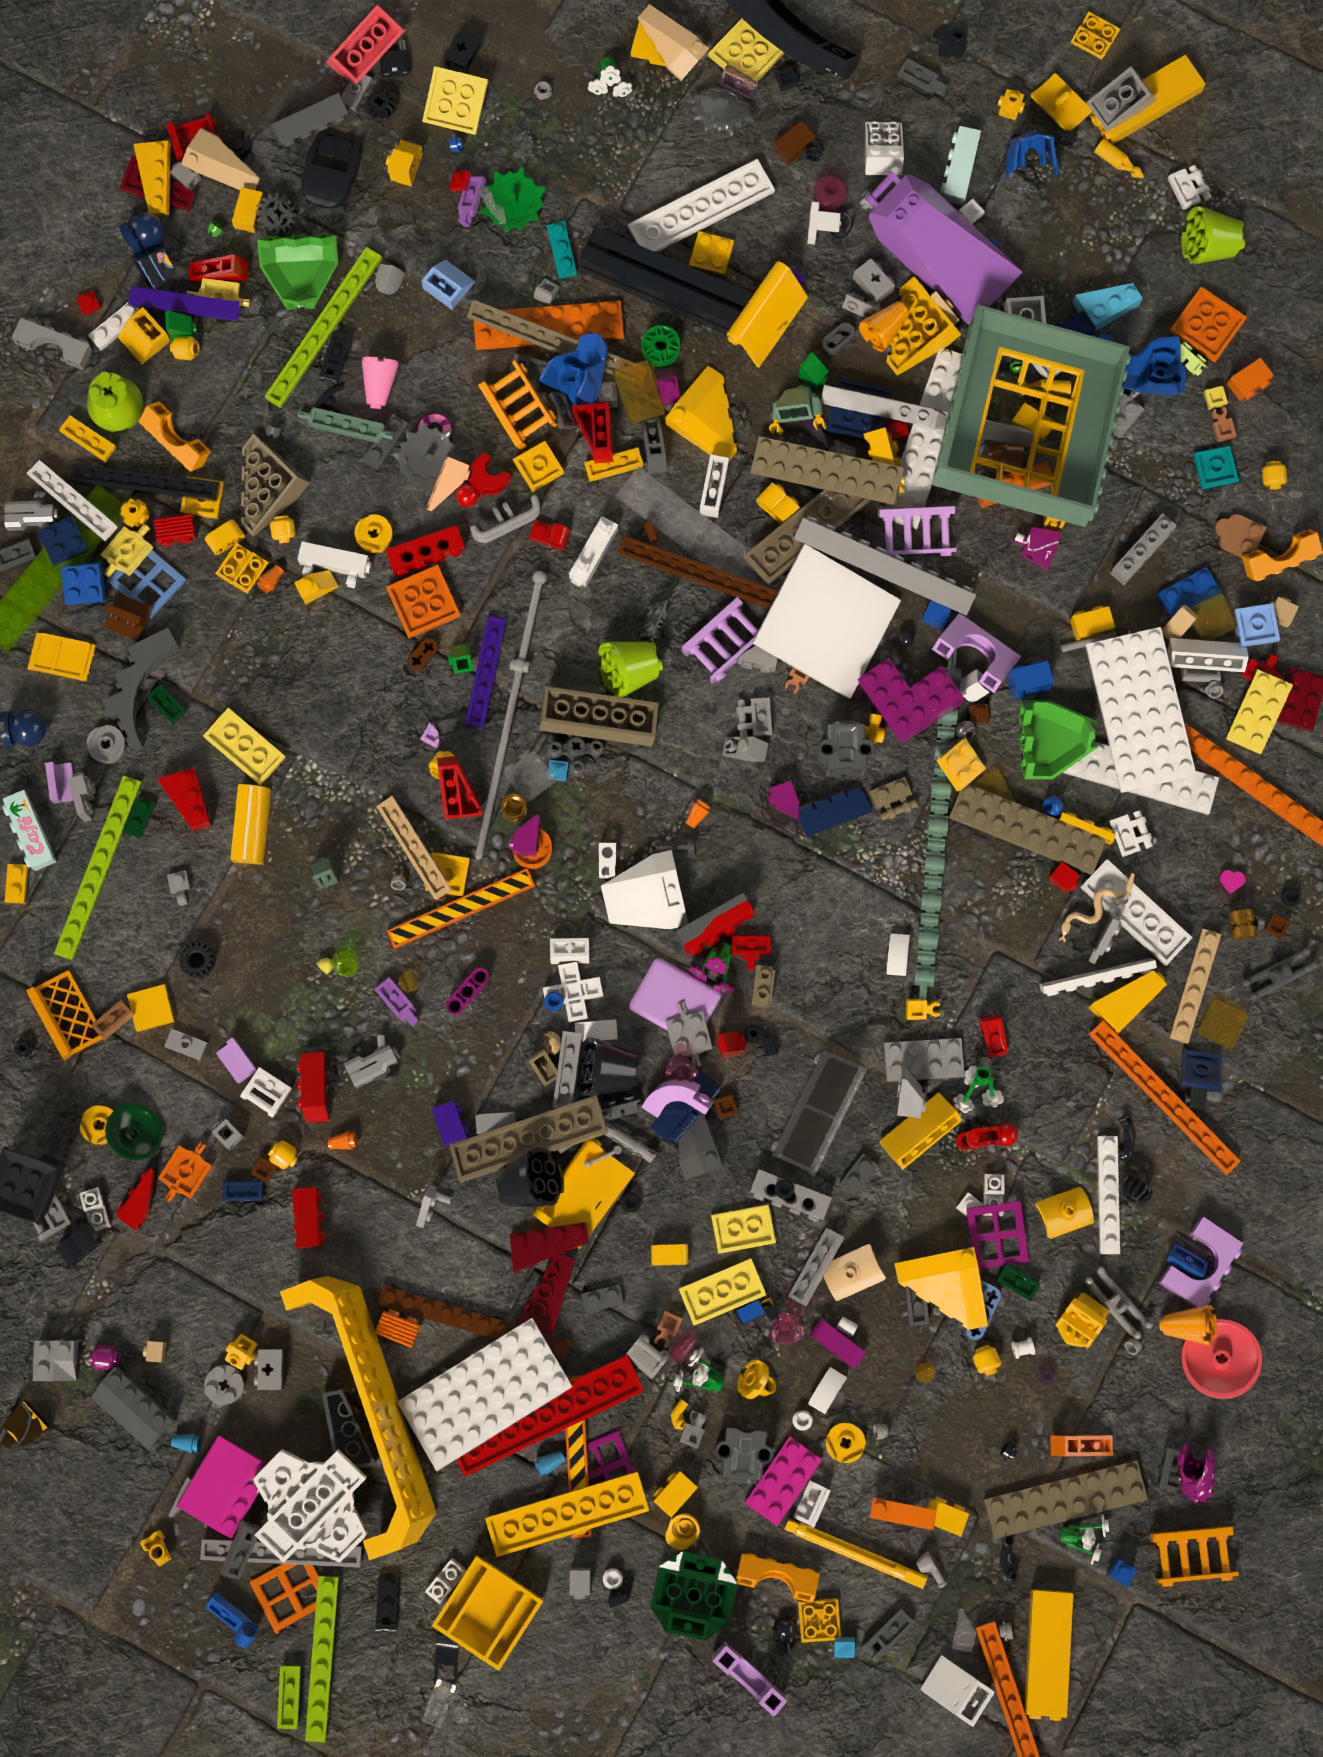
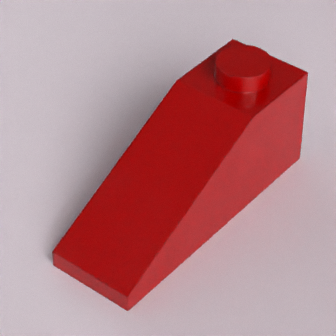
[189,254,248,282]
[716,1032,747,1059]

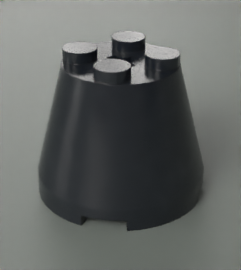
[577,1037,639,1096]
[495,1148,564,1207]

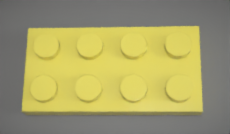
[1225,670,1293,754]
[203,708,286,786]
[679,1259,766,1325]

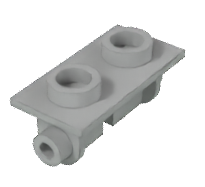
[842,292,883,318]

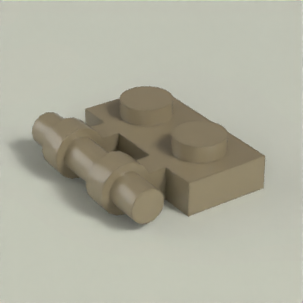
[869,777,917,821]

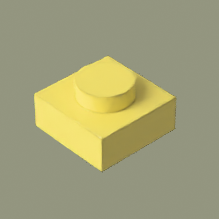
[1204,386,1228,410]

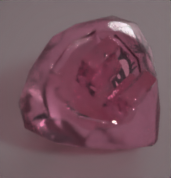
[665,1053,699,1082]
[768,1313,805,1345]

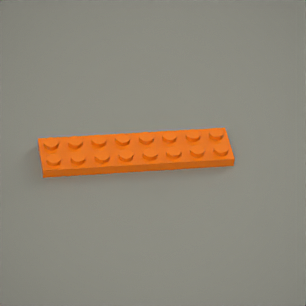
[474,301,624,350]

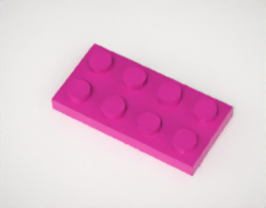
[744,1436,822,1526]

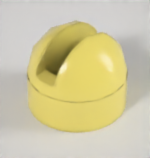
[316,958,333,975]

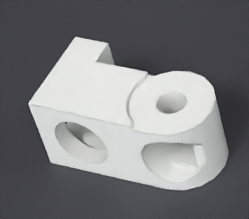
[599,843,616,879]

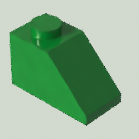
[165,311,197,341]
[798,352,829,391]

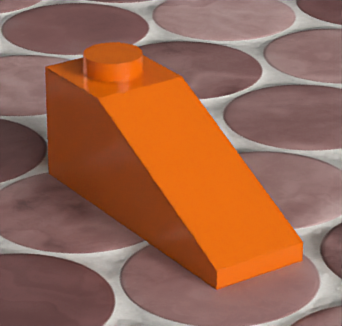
[1050,1435,1113,1456]
[870,1498,937,1530]

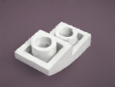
[887,934,910,976]
[575,1020,618,1042]
[983,1174,1004,1216]
[79,1187,111,1232]
[808,1367,847,1414]
[425,1558,467,1604]

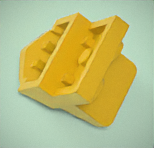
[1055,1293,1109,1349]

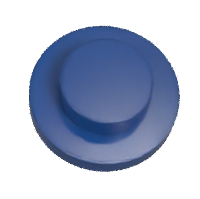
[449,134,464,153]
[544,992,564,1011]

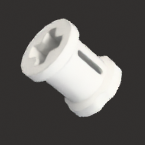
[1011,1337,1035,1359]

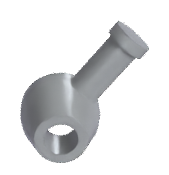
[916,1551,948,1588]

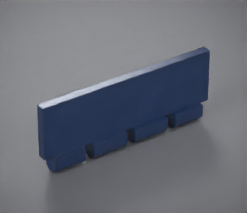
[797,786,873,837]
[650,1070,721,1143]

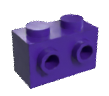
[431,1101,469,1147]

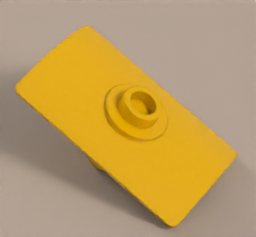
[1030,73,1092,131]
[1036,1187,1094,1239]

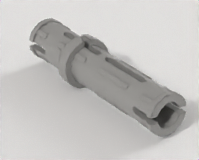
[604,1122,657,1163]

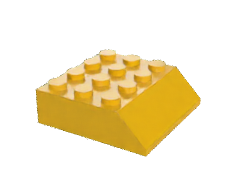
[432,1555,544,1671]

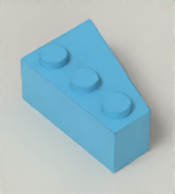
[1073,283,1143,333]

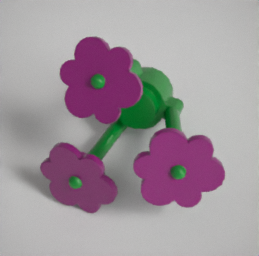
[689,941,734,993]

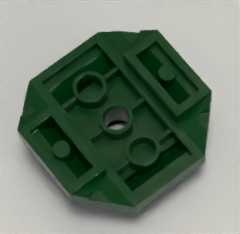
[650,1551,737,1641]

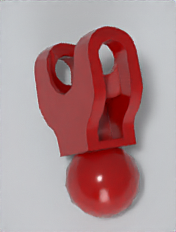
[455,452,512,507]
[955,1122,1018,1151]

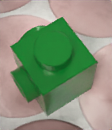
[448,643,473,674]

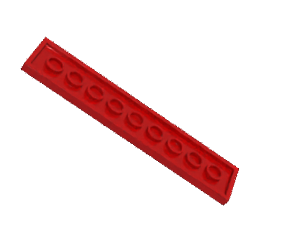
[456,1355,644,1477]

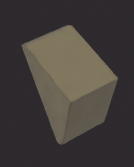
[527,1049,557,1087]

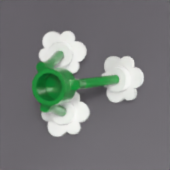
[953,1066,1004,1113]

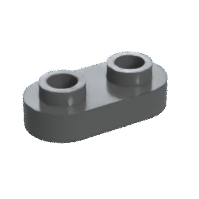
[822,323,855,355]

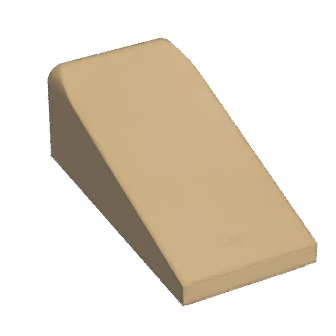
[1162,604,1199,641]

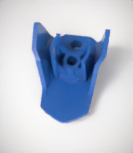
[1005,130,1060,180]
[539,333,608,405]
[1122,336,1186,396]

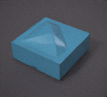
[547,760,569,782]
[834,1637,855,1658]

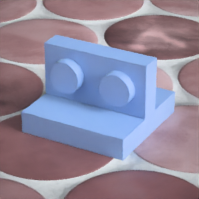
[1234,603,1280,647]

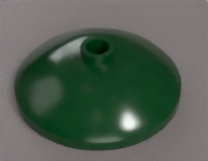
[105,1103,163,1161]

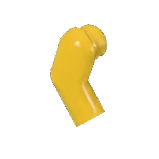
[670,1399,688,1430]

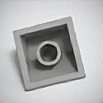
[896,1066,926,1118]

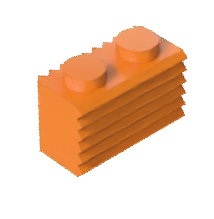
[375,1309,421,1348]

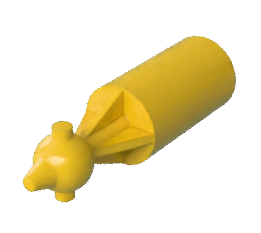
[1094,139,1144,178]
[1021,380,1071,398]

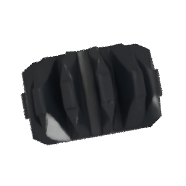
[365,89,396,122]
[1118,1175,1153,1206]

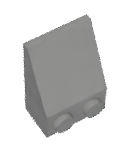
[1086,67,1157,132]

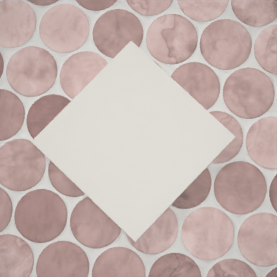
[752,544,901,699]

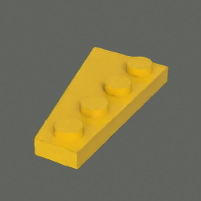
[134,141,171,216]

